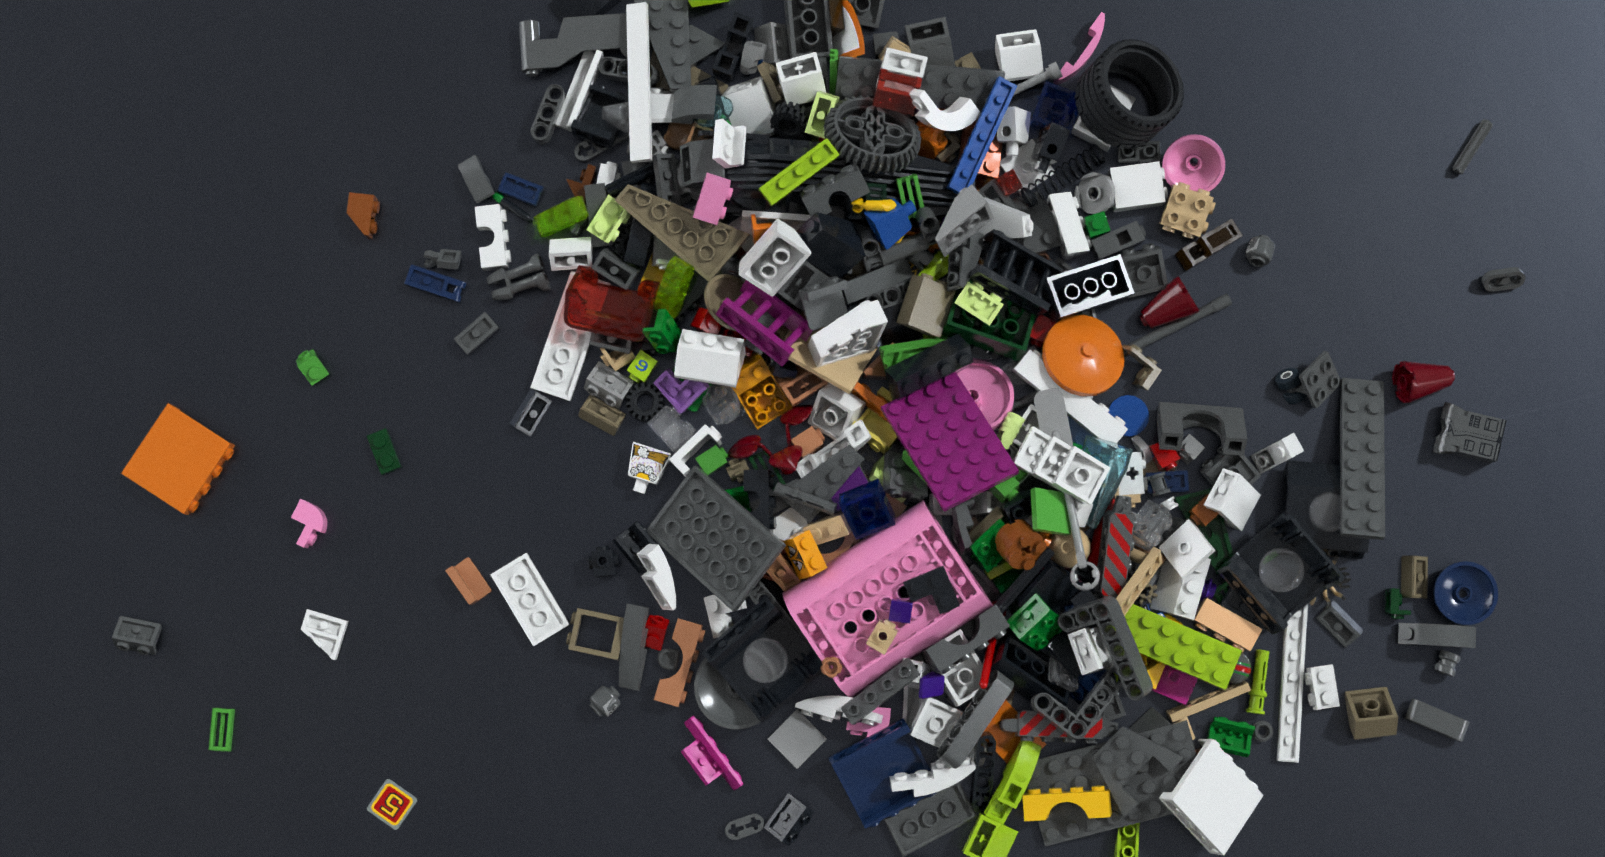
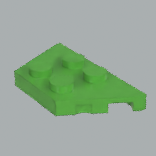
[879,336,948,374]

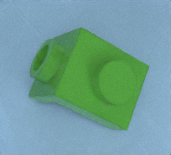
[296,349,329,385]

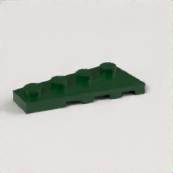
[1174,488,1233,574]

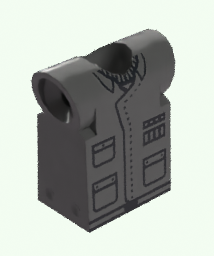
[1433,402,1507,464]

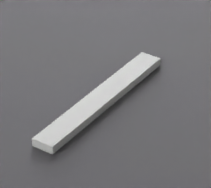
[626,2,652,163]
[1276,604,1308,763]

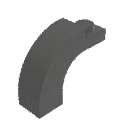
[1398,623,1476,648]

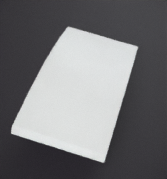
[1013,426,1110,505]

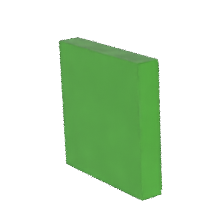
[1030,487,1071,536]

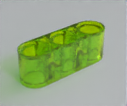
[533,196,589,237]
[654,256,694,319]

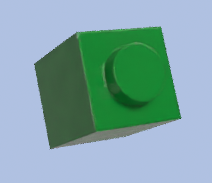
[1083,211,1111,241]

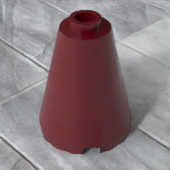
[1139,276,1200,328]
[1392,361,1455,403]

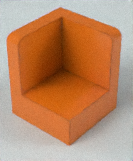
[751,214,772,244]

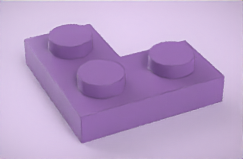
[653,368,710,414]

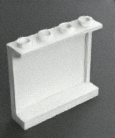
[1159,739,1263,855]

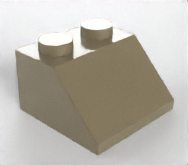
[1345,687,1398,740]

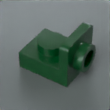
[1385,588,1411,619]

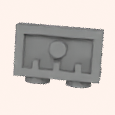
[584,361,634,409]

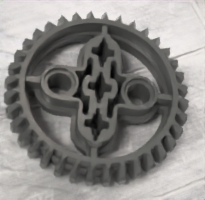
[823,95,921,175]

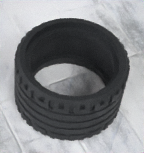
[1075,39,1184,149]

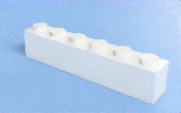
[1012,350,1128,449]

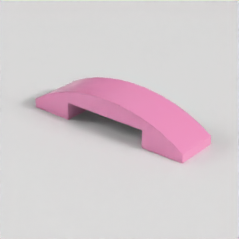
[1053,12,1105,85]

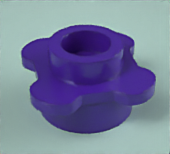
[1200,578,1216,601]

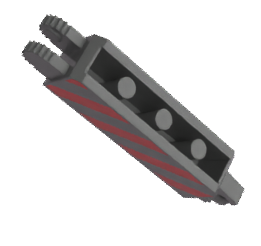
[1094,495,1137,610]
[999,710,1118,744]

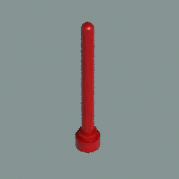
[979,601,1007,689]

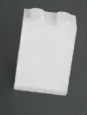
[721,76,776,137]

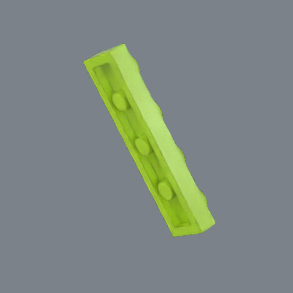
[759,138,840,206]

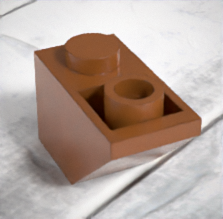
[346,192,380,239]

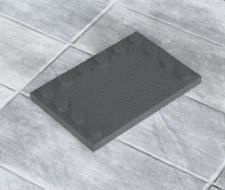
[647,466,786,612]

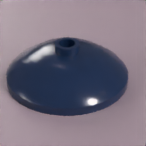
[1434,561,1498,625]

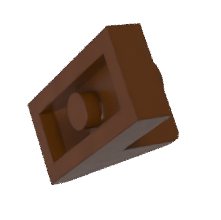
[566,164,598,209]

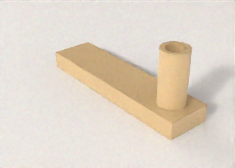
[1116,547,1162,616]
[1166,681,1251,740]

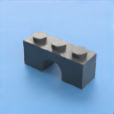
[800,165,870,217]

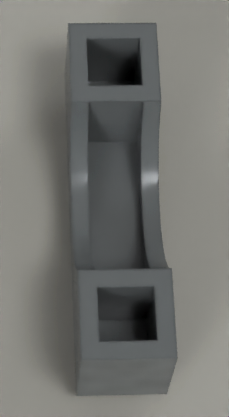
[922,605,1010,674]

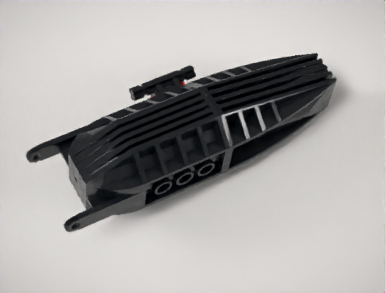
[693,119,975,227]

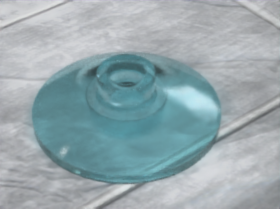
[694,96,733,127]

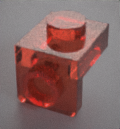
[995,169,1023,196]

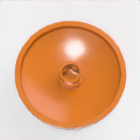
[1042,315,1124,396]

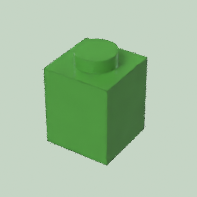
[695,445,729,476]

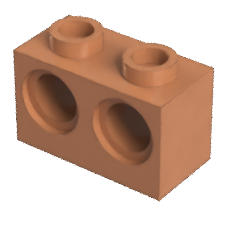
[791,426,825,459]

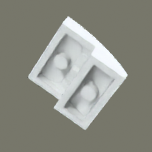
[875,48,928,96]

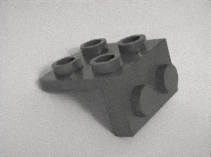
[799,276,848,330]

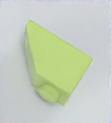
[805,91,840,139]

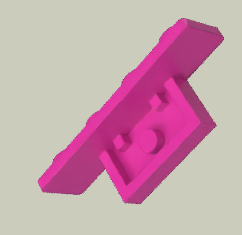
[681,716,743,791]

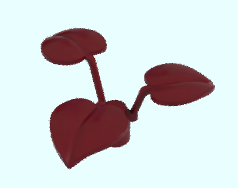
[728,405,813,475]

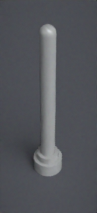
[1013,62,1063,96]

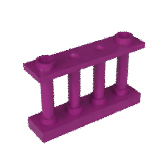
[715,280,814,367]

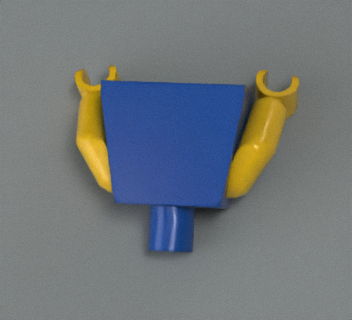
[851,197,917,250]

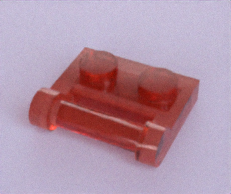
[872,68,922,115]

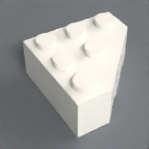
[808,300,888,367]

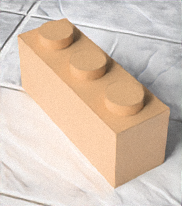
[1192,598,1262,652]

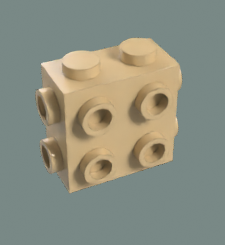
[1159,182,1216,240]

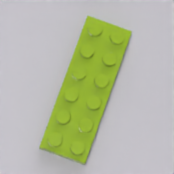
[1113,604,1242,690]

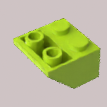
[962,813,1018,857]

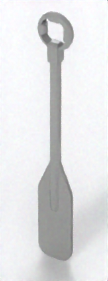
[1034,388,1100,591]

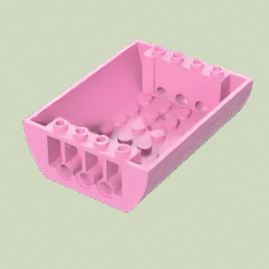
[782,500,993,698]

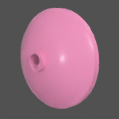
[1162,134,1225,192]

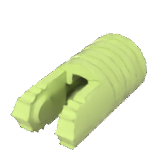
[997,412,1025,450]

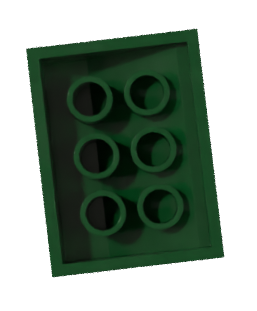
[941,279,1035,361]

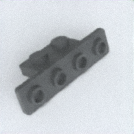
[841,658,920,725]

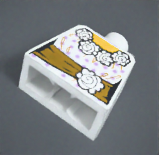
[628,442,672,494]

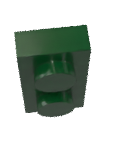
[367,428,402,475]

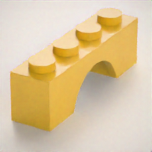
[1022,786,1112,821]

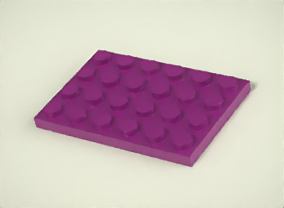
[881,372,1019,512]

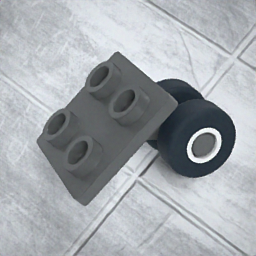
[1275,351,1341,408]

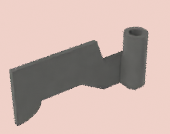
[519,13,628,77]

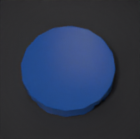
[1108,395,1149,437]

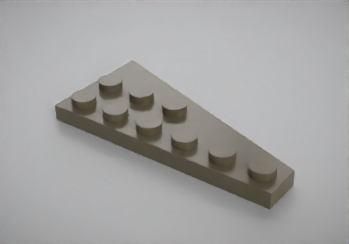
[615,184,751,282]

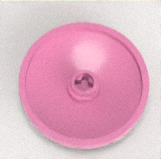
[957,359,1014,431]

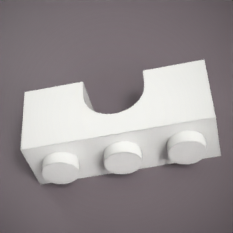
[475,204,511,271]

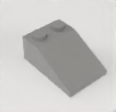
[935,184,994,257]

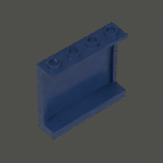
[829,718,936,829]

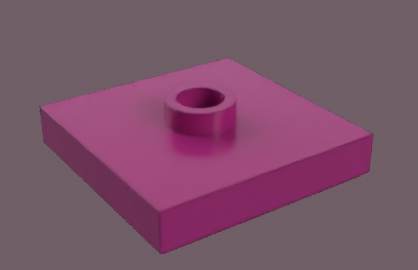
[1152,665,1198,705]

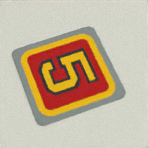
[367,779,417,830]

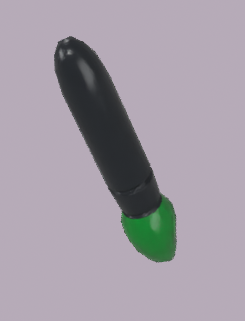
[492,191,533,222]

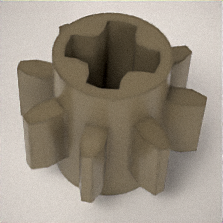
[726,458,750,484]
[1138,581,1158,606]

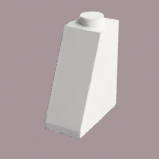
[977,197,1033,240]

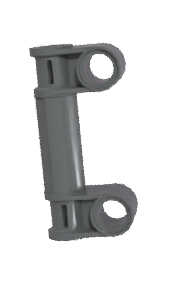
[859,207,941,272]

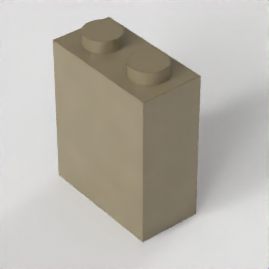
[896,273,956,338]

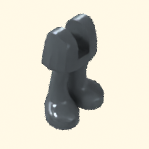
[486,253,551,300]

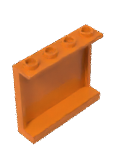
[121,403,235,515]

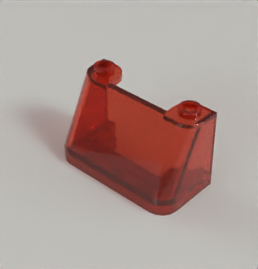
[564,265,660,342]

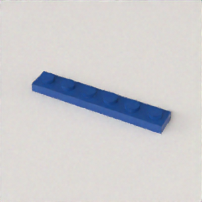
[947,76,1017,194]

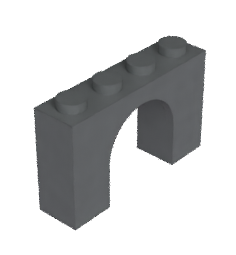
[1156,402,1247,456]

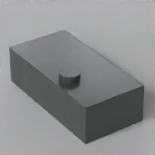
[784,0,833,62]

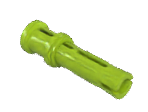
[1246,649,1270,715]

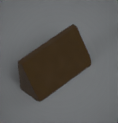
[828,0,844,38]

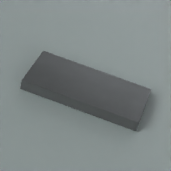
[883,782,978,857]

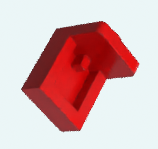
[645,615,670,651]

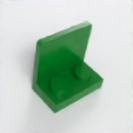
[970,519,1005,573]
[1007,593,1062,651]

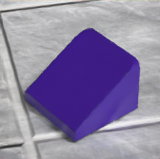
[889,599,913,624]
[919,671,945,699]

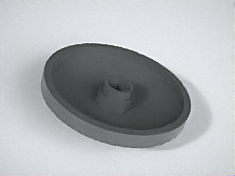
[694,647,778,730]

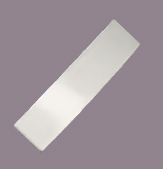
[796,419,872,479]

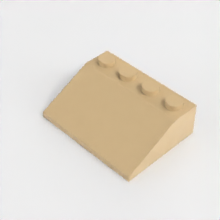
[783,311,878,394]

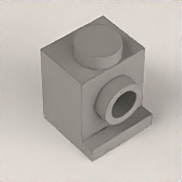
[1176,434,1205,465]

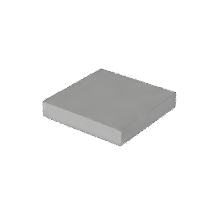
[768,709,827,769]

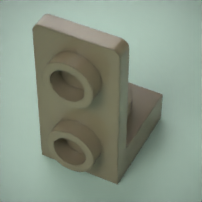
[1122,344,1162,391]

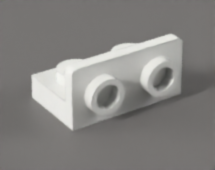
[712,119,746,169]
[1304,664,1340,710]

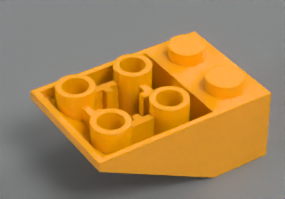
[731,352,793,430]

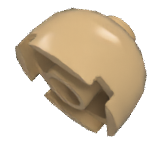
[1048,529,1091,568]

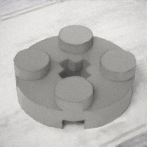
[1074,172,1115,214]

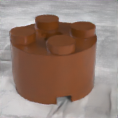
[995,519,1047,570]

